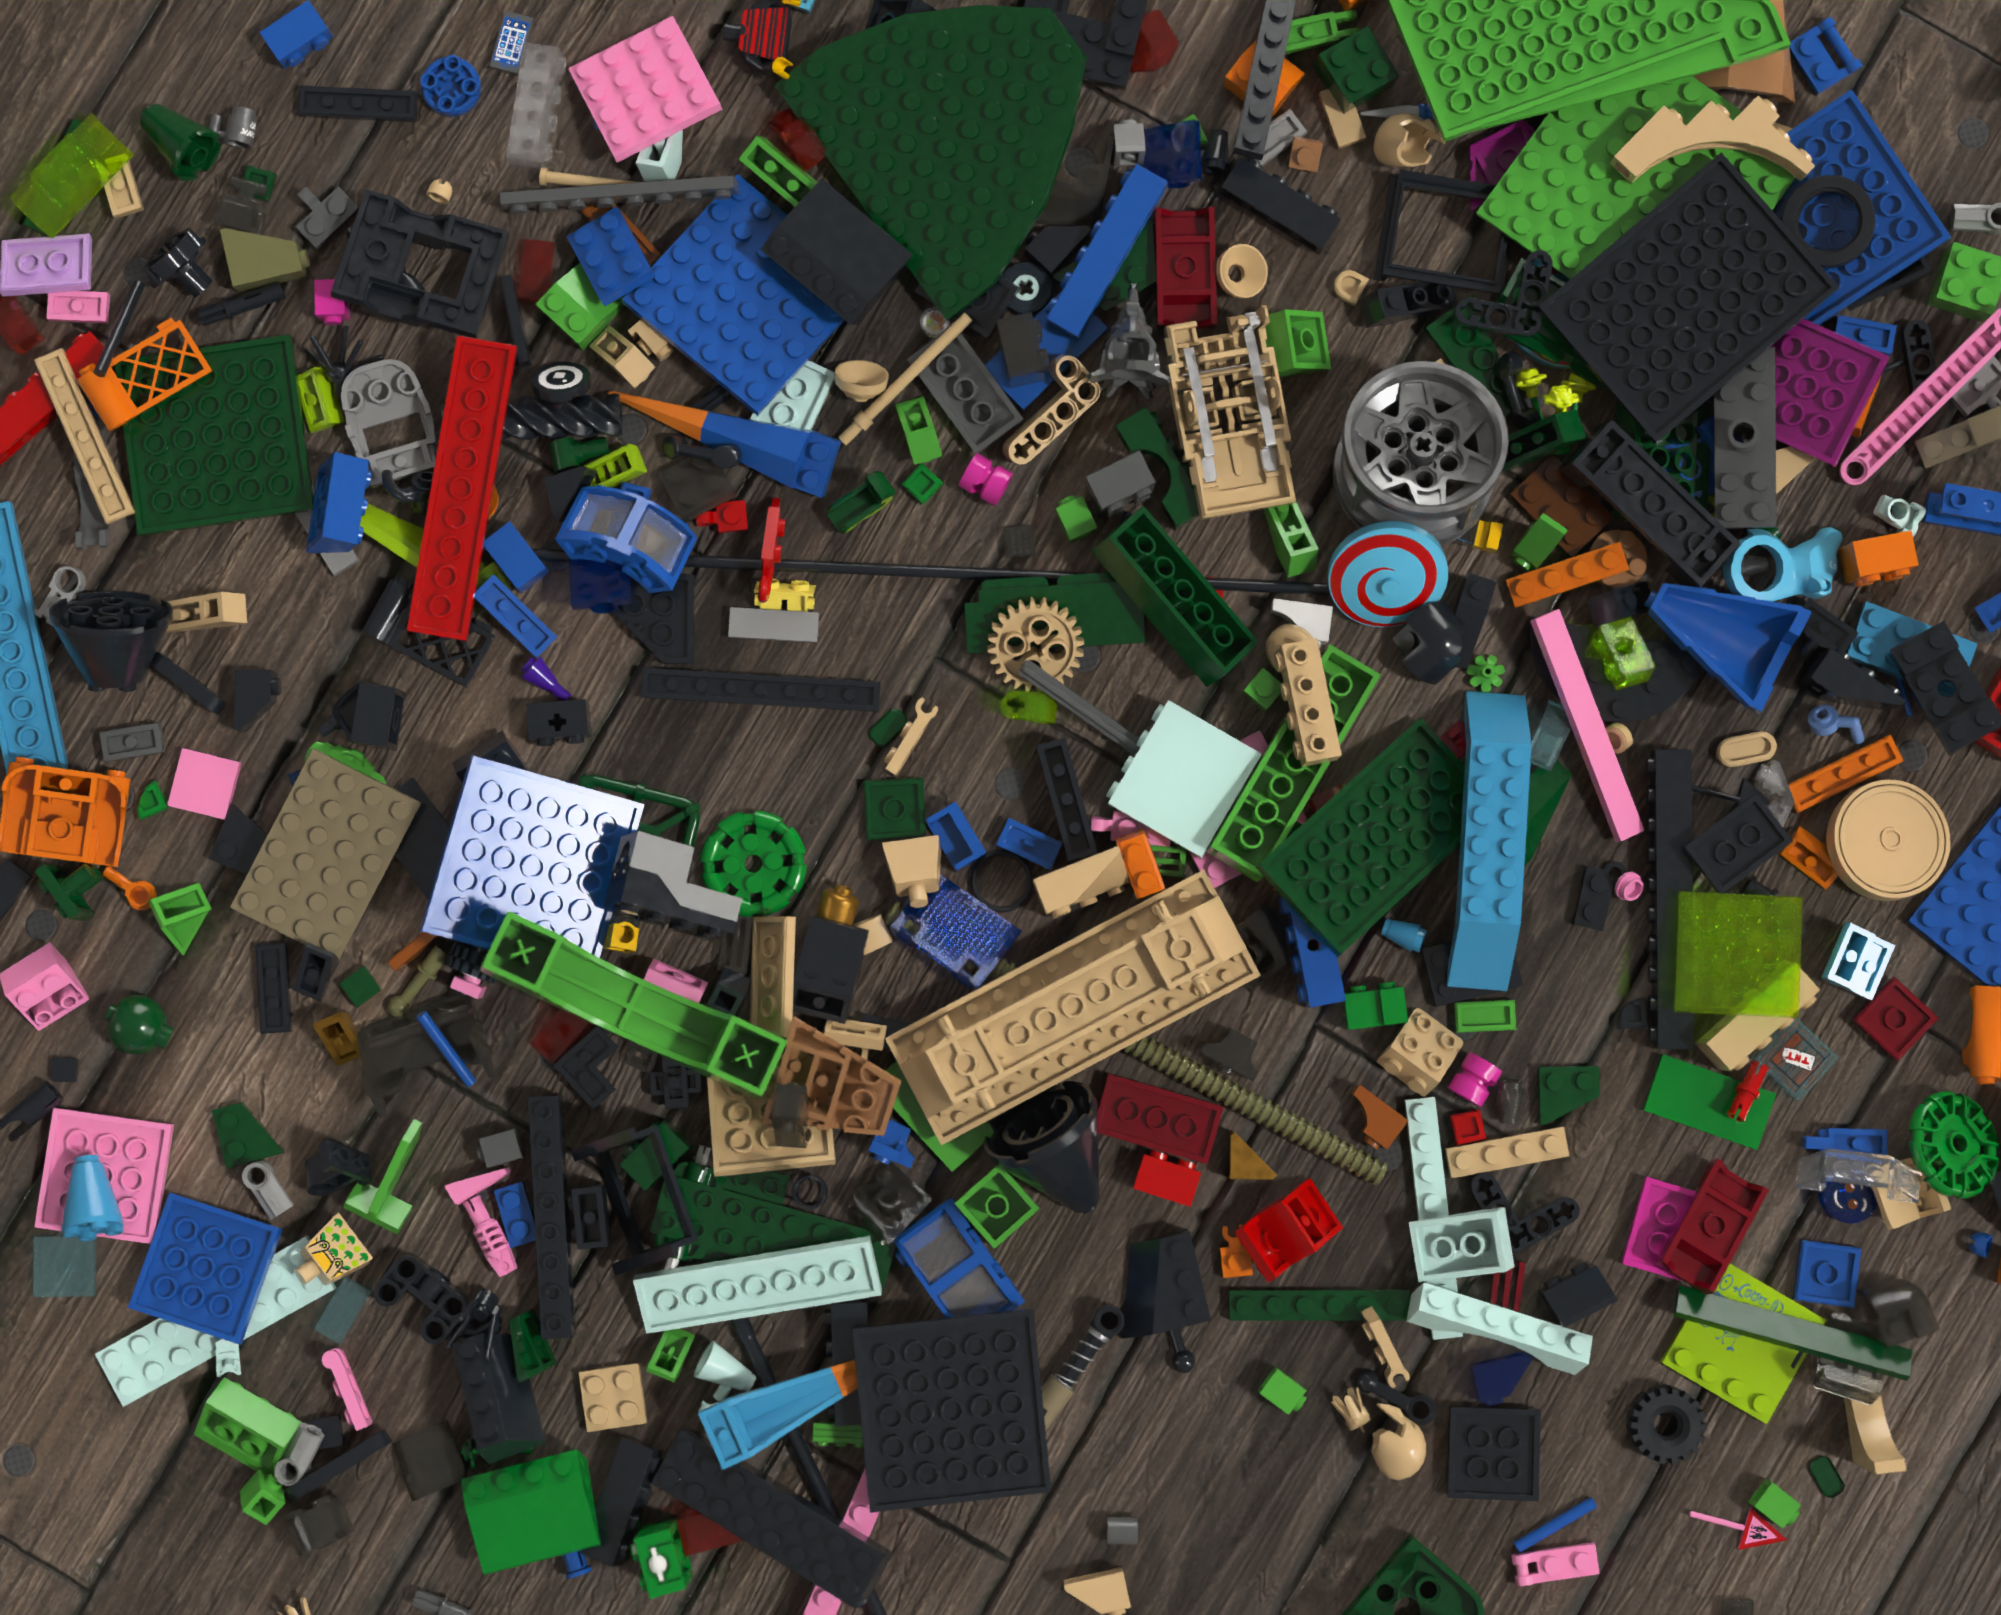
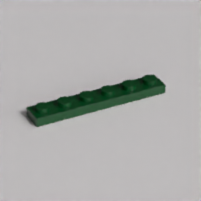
[1229,1289,1410,1321]

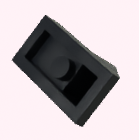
[293,943,340,1002]

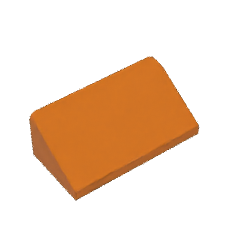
[1778,826,1838,890]

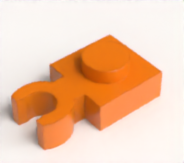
[1220,1224,1253,1278]

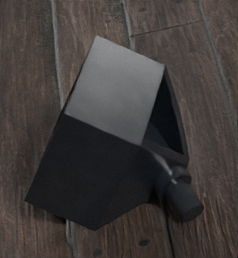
[317,682,406,751]

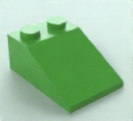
[536,263,626,350]

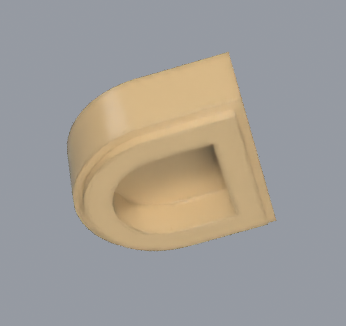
[1334,270,1369,307]

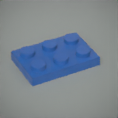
[567,206,656,306]

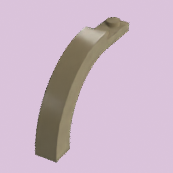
[1915,406,2001,469]

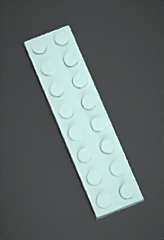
[95,1236,336,1407]
[633,1236,882,1334]

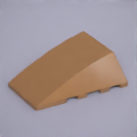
[1693,0,1796,104]
[761,1016,901,1136]

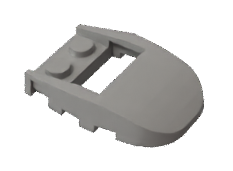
[341,359,438,488]

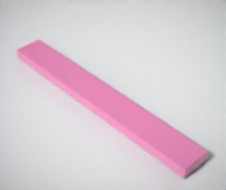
[1530,609,1644,842]

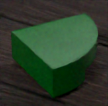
[137,781,169,820]

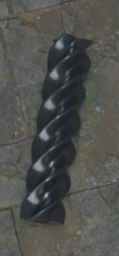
[441,393,623,440]

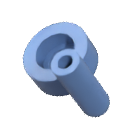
[1808,705,1865,744]

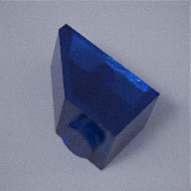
[1468,1351,1532,1406]

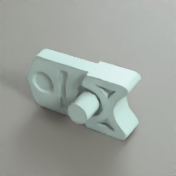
[215,1338,241,1377]

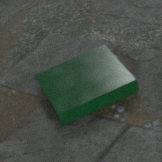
[864,778,926,841]

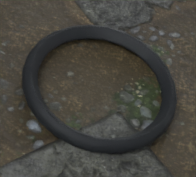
[970,850,1033,913]

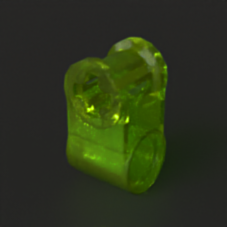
[1000,691,1058,724]

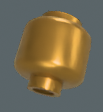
[816,884,859,925]

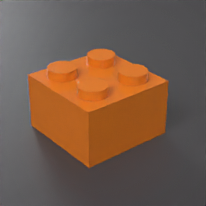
[1838,530,1919,587]

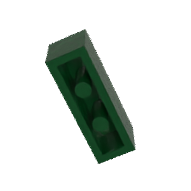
[1501,410,1586,472]

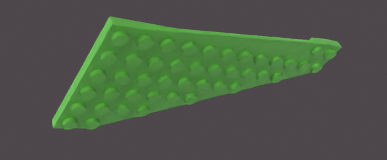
[1386,0,1791,142]

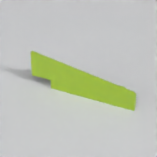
[360,503,424,568]

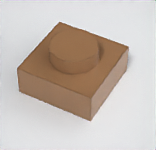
[1288,136,1323,172]

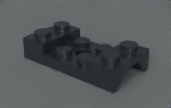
[1888,621,2001,756]

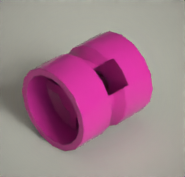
[958,453,1013,507]
[1447,1052,1503,1108]

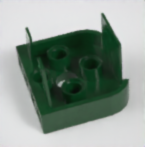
[1341,1533,1484,1615]

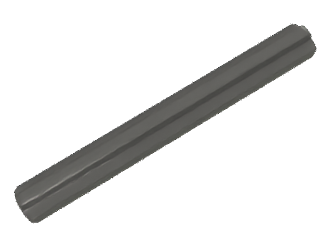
[1018,660,1140,756]

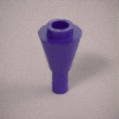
[521,656,571,701]

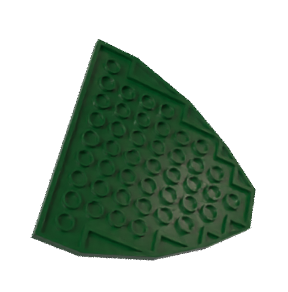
[774,5,1087,321]

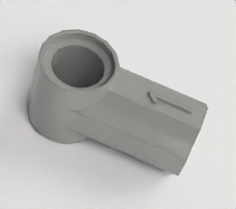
[1949,203,2001,235]
[242,1160,294,1220]
[274,1423,325,1486]

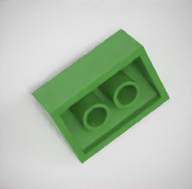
[194,1377,302,1475]

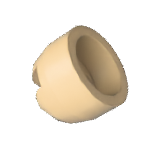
[426,179,452,204]

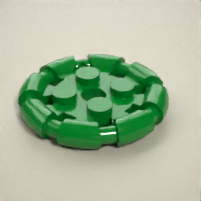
[700,810,807,917]
[1908,1091,1999,1199]

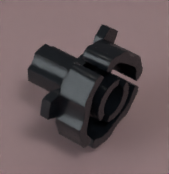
[142,227,213,298]

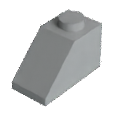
[1113,120,1146,167]

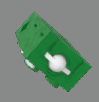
[631,1516,694,1599]

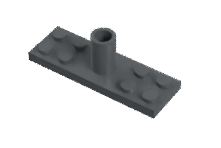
[1714,347,1776,529]

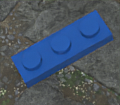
[474,574,557,658]

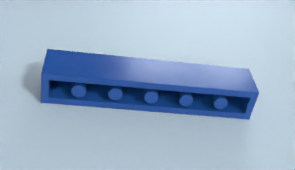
[1045,164,1168,340]

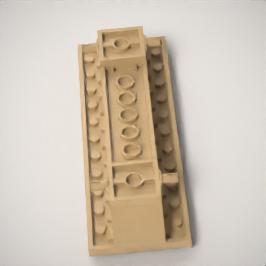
[885,870,1261,1145]

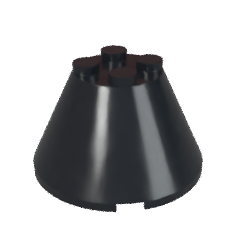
[49,591,173,692]

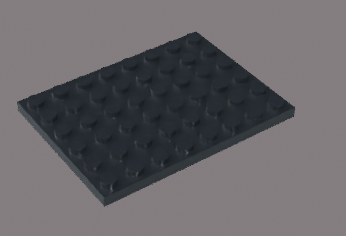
[1537,152,1840,444]

